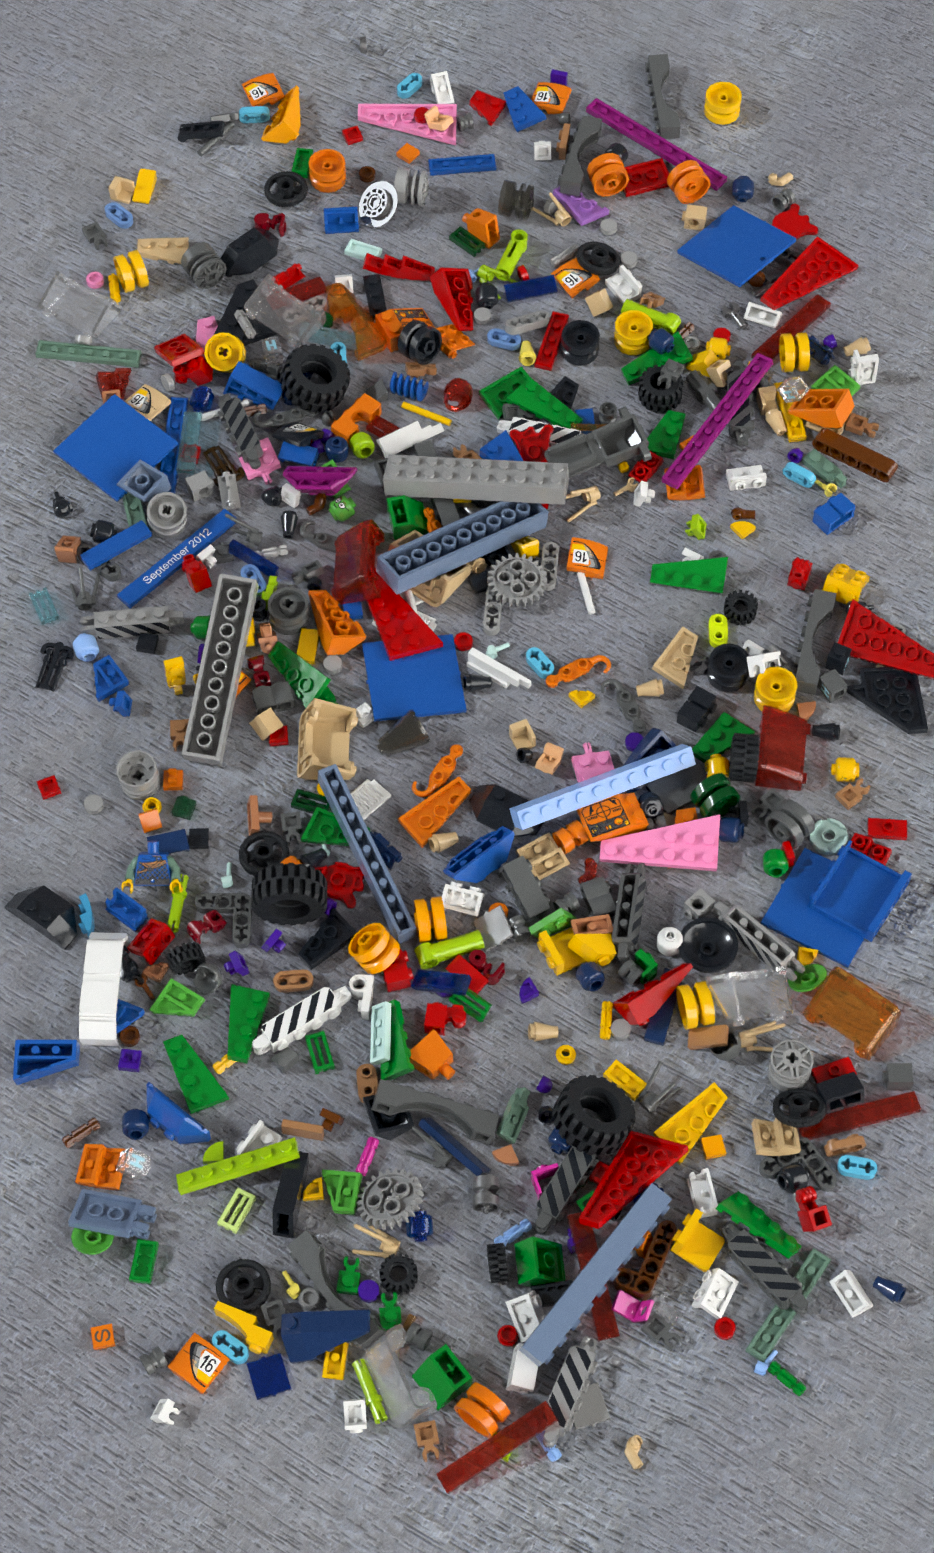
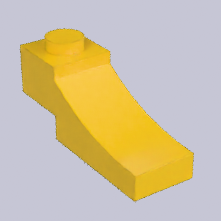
[214,1301,274,1354]

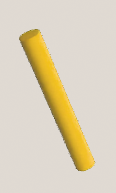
[401,401,452,426]

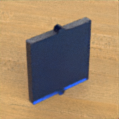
[247,1353,291,1400]

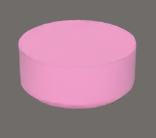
[86,272,104,289]

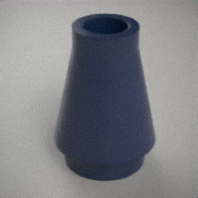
[873,1276,906,1303]

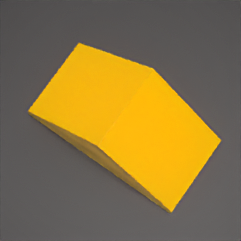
[686,349,719,378]
[511,536,539,559]

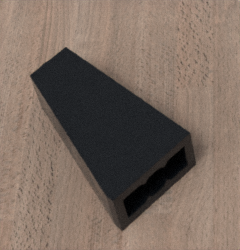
[272,1151,309,1238]

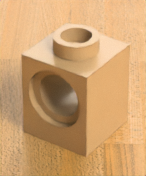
[682,204,708,231]

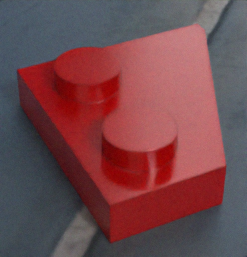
[469,90,506,126]

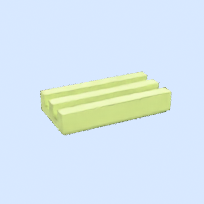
[217,1188,256,1234]

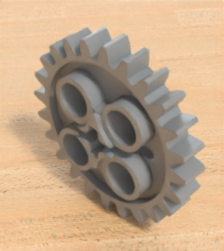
[487,553,547,608]
[356,1168,424,1231]

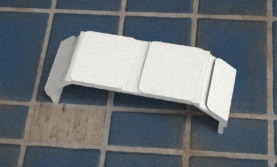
[79,932,129,1046]

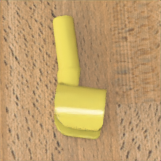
[815,479,837,497]
[282,1270,301,1300]

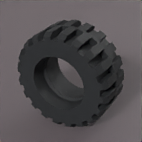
[280,344,351,413]
[251,863,327,926]
[552,1075,636,1156]

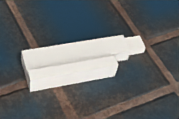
[376,421,444,458]
[467,647,531,689]

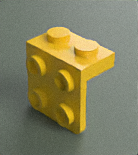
[822,564,870,605]
[537,928,587,976]
[670,1208,725,1272]

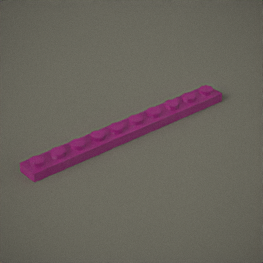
[586,98,727,191]
[661,353,773,489]

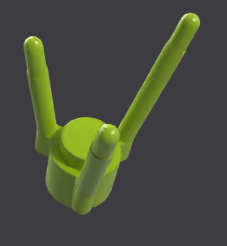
[477,264,521,300]

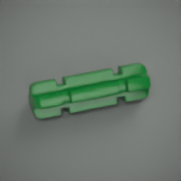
[767,1361,806,1396]

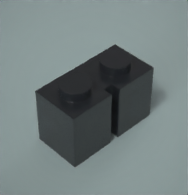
[677,686,717,733]
[816,1072,865,1114]

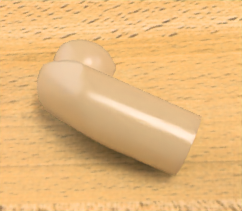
[768,172,793,186]
[624,1435,643,1470]

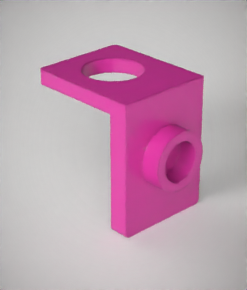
[531,1163,559,1200]
[611,1290,654,1323]

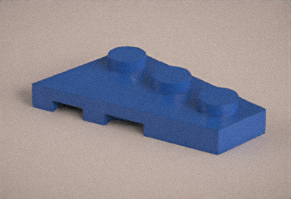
[503,86,547,132]

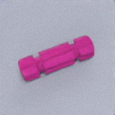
[356,1137,379,1176]

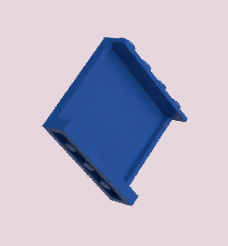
[809,840,912,942]

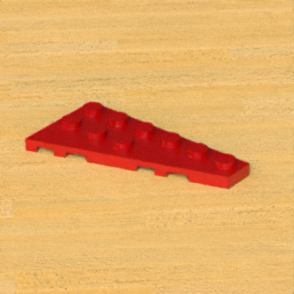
[760,236,859,310]
[356,566,443,661]
[838,599,934,679]
[579,1131,688,1229]

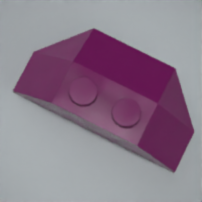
[283,466,357,496]

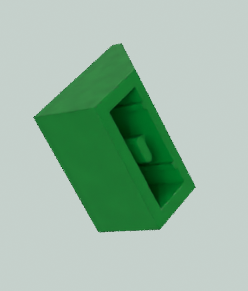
[387,495,429,540]
[412,1344,472,1411]

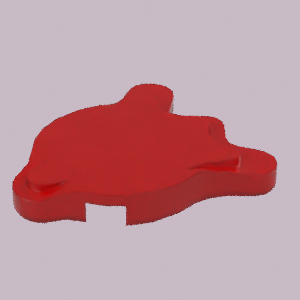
[772,204,818,240]
[509,424,554,462]
[315,862,365,909]

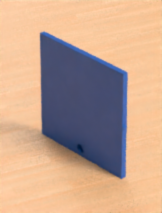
[677,205,796,288]
[53,394,178,502]
[362,634,467,722]
[761,848,865,968]

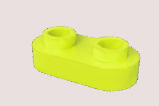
[708,614,728,648]

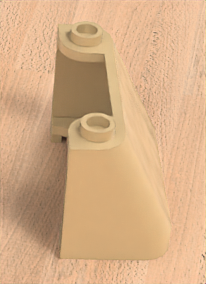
[388,530,473,607]
[297,698,358,780]

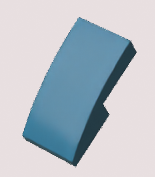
[78,893,95,938]

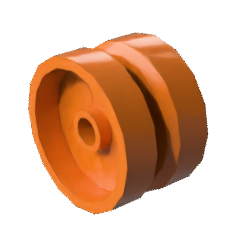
[309,149,346,193]
[587,153,629,197]
[667,160,711,204]
[454,1382,511,1438]

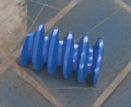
[390,372,429,402]

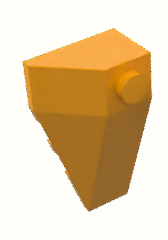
[261,85,301,144]

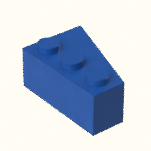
[223,361,283,410]
[480,430,523,461]
[13,1040,80,1085]

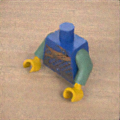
[121,841,183,894]

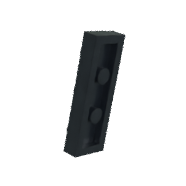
[363,274,387,320]

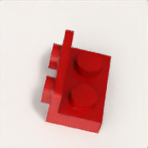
[127,918,175,965]

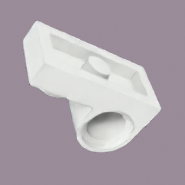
[430,71,455,104]
[349,974,375,1020]

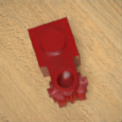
[173,356,213,386]
[182,554,212,593]
[787,557,813,591]
[383,949,414,992]
[424,1002,466,1036]
[795,1186,832,1232]

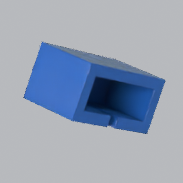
[812,492,856,535]

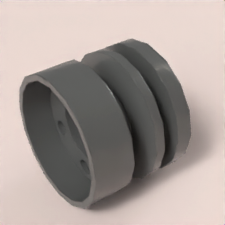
[181,242,226,289]

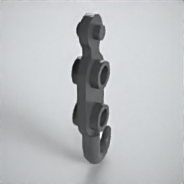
[252,408,317,428]
[300,521,360,557]
[600,678,646,734]

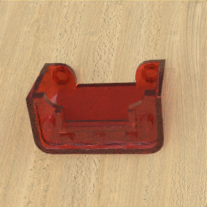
[331,519,385,605]
[755,705,811,791]

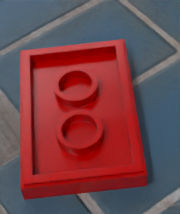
[623,158,670,197]
[154,334,205,367]

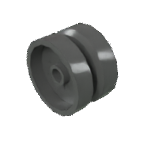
[268,587,310,635]
[765,799,815,849]

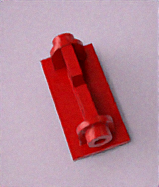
[268,263,306,293]

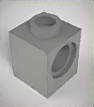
[185,471,215,502]
[683,888,715,920]

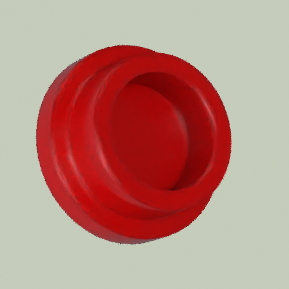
[497,1325,519,1347]

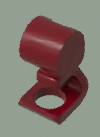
[254,213,287,237]
[247,654,271,688]
[187,910,227,944]
[469,950,505,985]

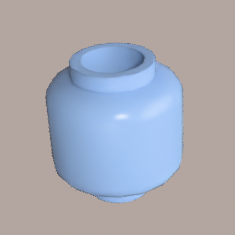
[73,633,99,662]

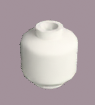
[656,927,683,956]

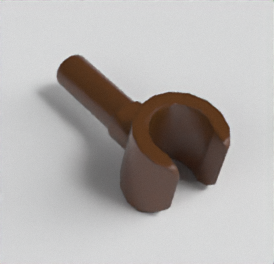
[135,973,155,1001]

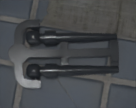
[35,642,74,692]

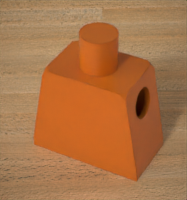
[462,208,500,249]
[409,1029,456,1080]

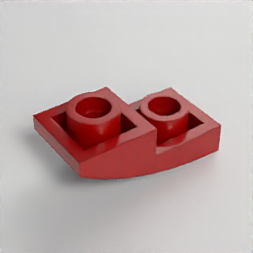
[628,451,664,483]
[851,833,892,866]
[445,954,489,994]

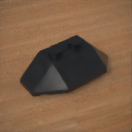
[221,227,279,277]
[469,784,545,837]
[5,885,78,950]

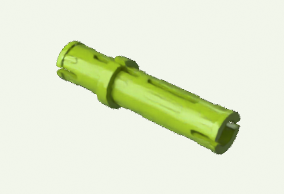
[167,874,189,932]
[352,1359,388,1424]

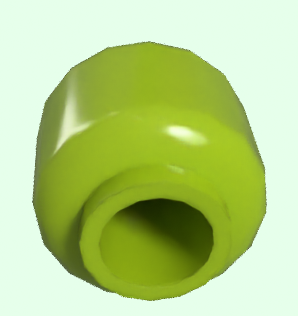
[349,432,375,459]

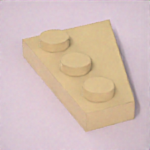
[137,237,189,265]
[652,627,698,689]

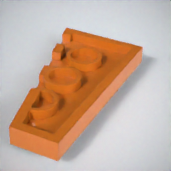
[398,776,471,848]

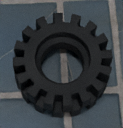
[724,590,758,625]
[166,942,206,975]
[487,1243,508,1283]
[379,1253,418,1295]

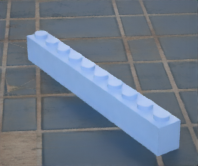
[509,744,696,830]

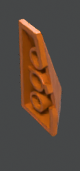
[308,590,366,655]

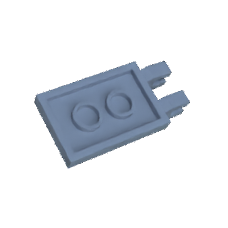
[68,1189,157,1240]

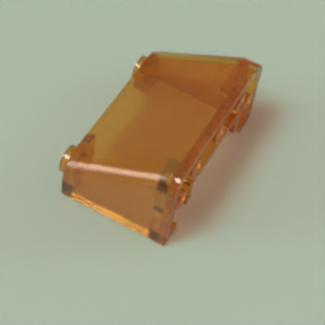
[326,283,387,361]
[803,966,901,1061]

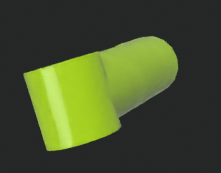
[494,229,528,281]
[621,299,681,335]
[414,930,484,970]

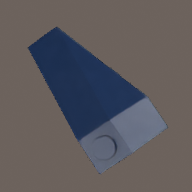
[619,728,676,794]
[281,1310,370,1364]

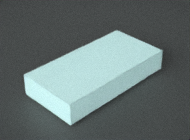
[344,239,382,261]

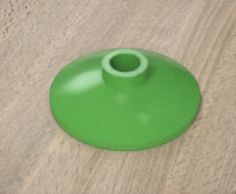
[788,964,827,992]
[71,1228,114,1255]

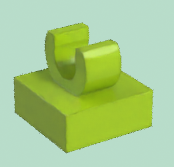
[685,514,707,540]

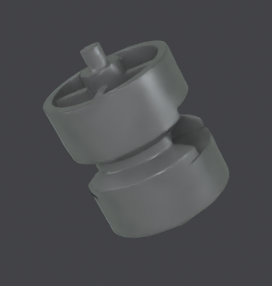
[472,1173,500,1214]

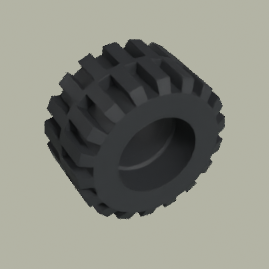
[638,365,683,413]
[729,733,760,783]

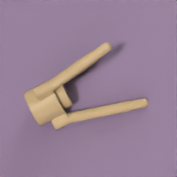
[532,192,572,226]
[566,485,600,522]
[738,1021,785,1052]
[352,1224,401,1258]

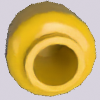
[706,337,731,360]
[704,754,730,778]
[831,757,859,782]

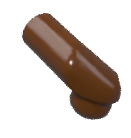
[306,493,327,516]
[731,507,755,520]

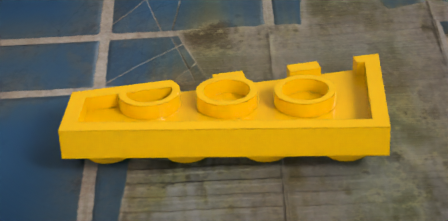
[653,1082,728,1165]

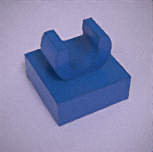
[109,690,132,717]

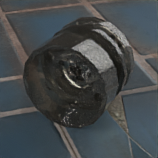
[498,180,535,220]

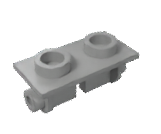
[217,471,241,510]

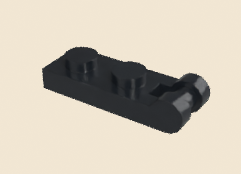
[177,121,225,143]

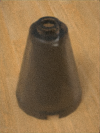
[376,709,431,756]

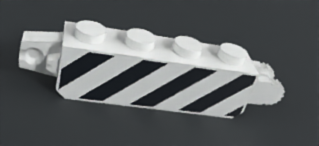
[497,417,581,446]
[252,986,352,1056]

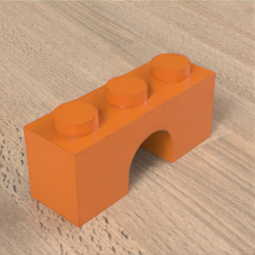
[331,393,382,447]

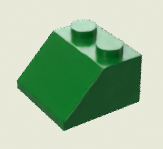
[514,1236,566,1288]

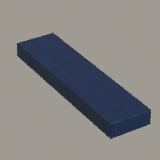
[644,968,682,1046]
[418,1117,491,1176]

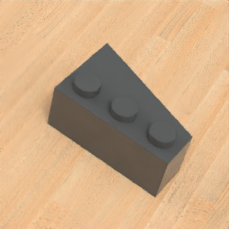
[497,856,551,921]

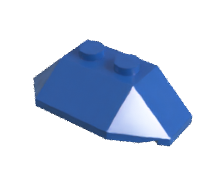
[443,826,515,883]
[146,1082,211,1144]

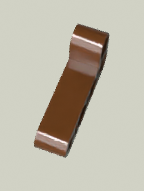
[613,1220,677,1301]

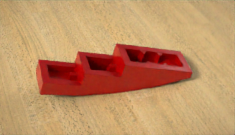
[363,253,435,281]

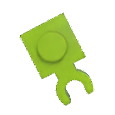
[261,576,278,610]

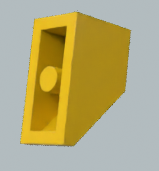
[568,934,617,966]

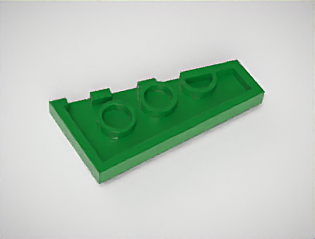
[621,331,693,386]
[506,377,583,429]
[650,557,728,593]
[268,641,331,708]
[227,984,270,1064]
[381,1000,414,1080]
[163,1035,229,1114]
[716,1191,802,1259]

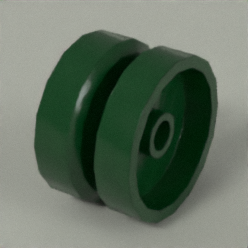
[690,773,740,818]

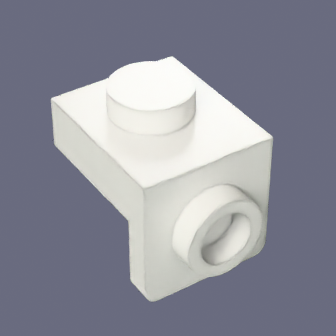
[343,1398,367,1433]

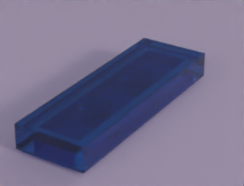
[504,275,558,303]
[229,539,279,577]
[411,969,472,996]

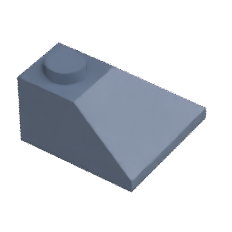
[117,460,171,502]

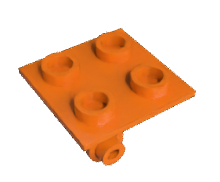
[436,324,475,359]

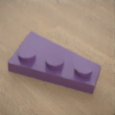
[553,187,609,226]

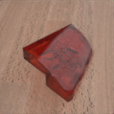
[96,368,132,400]

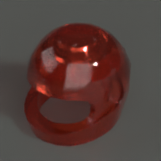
[444,378,473,412]

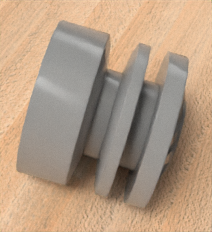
[394,167,429,206]
[116,750,161,800]
[767,1039,814,1092]

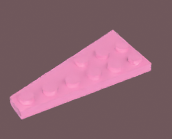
[358,104,457,145]
[599,815,720,871]

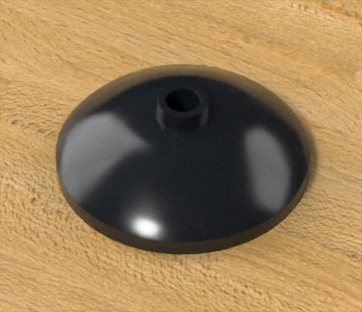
[679,917,738,973]

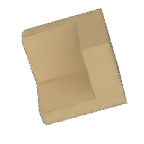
[109,176,135,204]
[585,288,613,317]
[706,360,731,387]
[756,385,778,416]
[249,707,283,741]
[509,719,536,750]

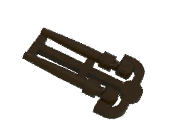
[203,445,244,487]

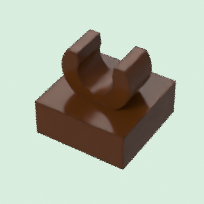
[319,1108,345,1132]

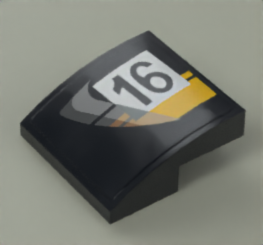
[272,422,324,447]

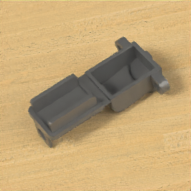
[544,406,652,478]

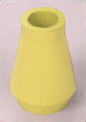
[519,341,536,366]

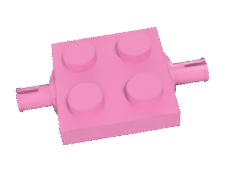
[236,437,281,485]
[571,742,614,783]

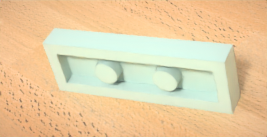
[370,1001,391,1065]

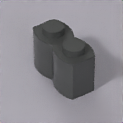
[252,681,295,715]
[580,876,617,917]

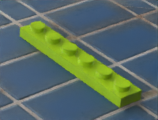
[176,1137,300,1195]

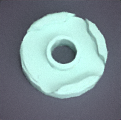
[809,818,848,855]

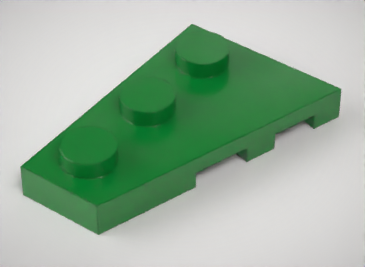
[478,366,530,420]
[647,410,686,459]
[692,712,755,763]
[301,807,370,846]

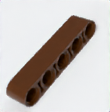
[812,428,898,482]

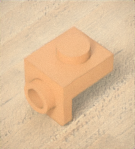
[424,106,454,131]
[535,742,564,775]

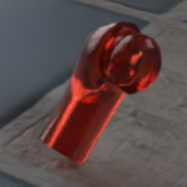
[577,858,597,884]

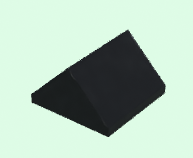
[363,1095,414,1141]

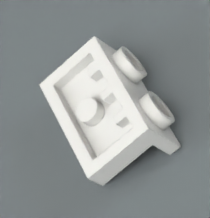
[605,265,642,305]
[849,350,879,385]
[726,465,767,491]
[442,881,485,916]
[236,1120,282,1172]
[692,1268,739,1319]
[505,1290,546,1343]

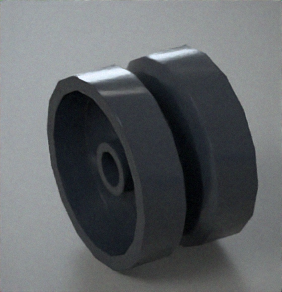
[398,320,442,365]
[561,320,600,366]
[707,643,749,692]

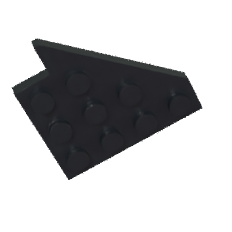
[214,279,283,346]
[846,667,928,734]

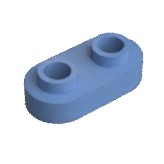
[105,202,133,229]
[487,328,521,351]
[240,564,267,597]

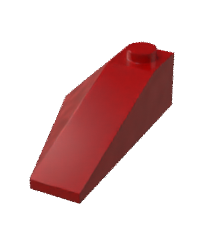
[430,267,473,331]
[613,963,693,1026]

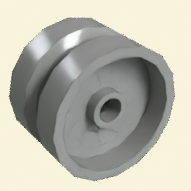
[147,492,187,538]

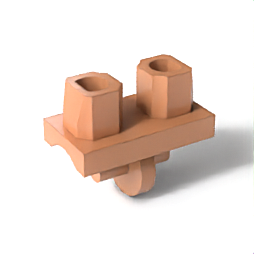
[257,622,277,654]

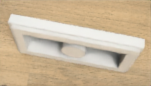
[743,302,782,329]
[829,1270,874,1318]

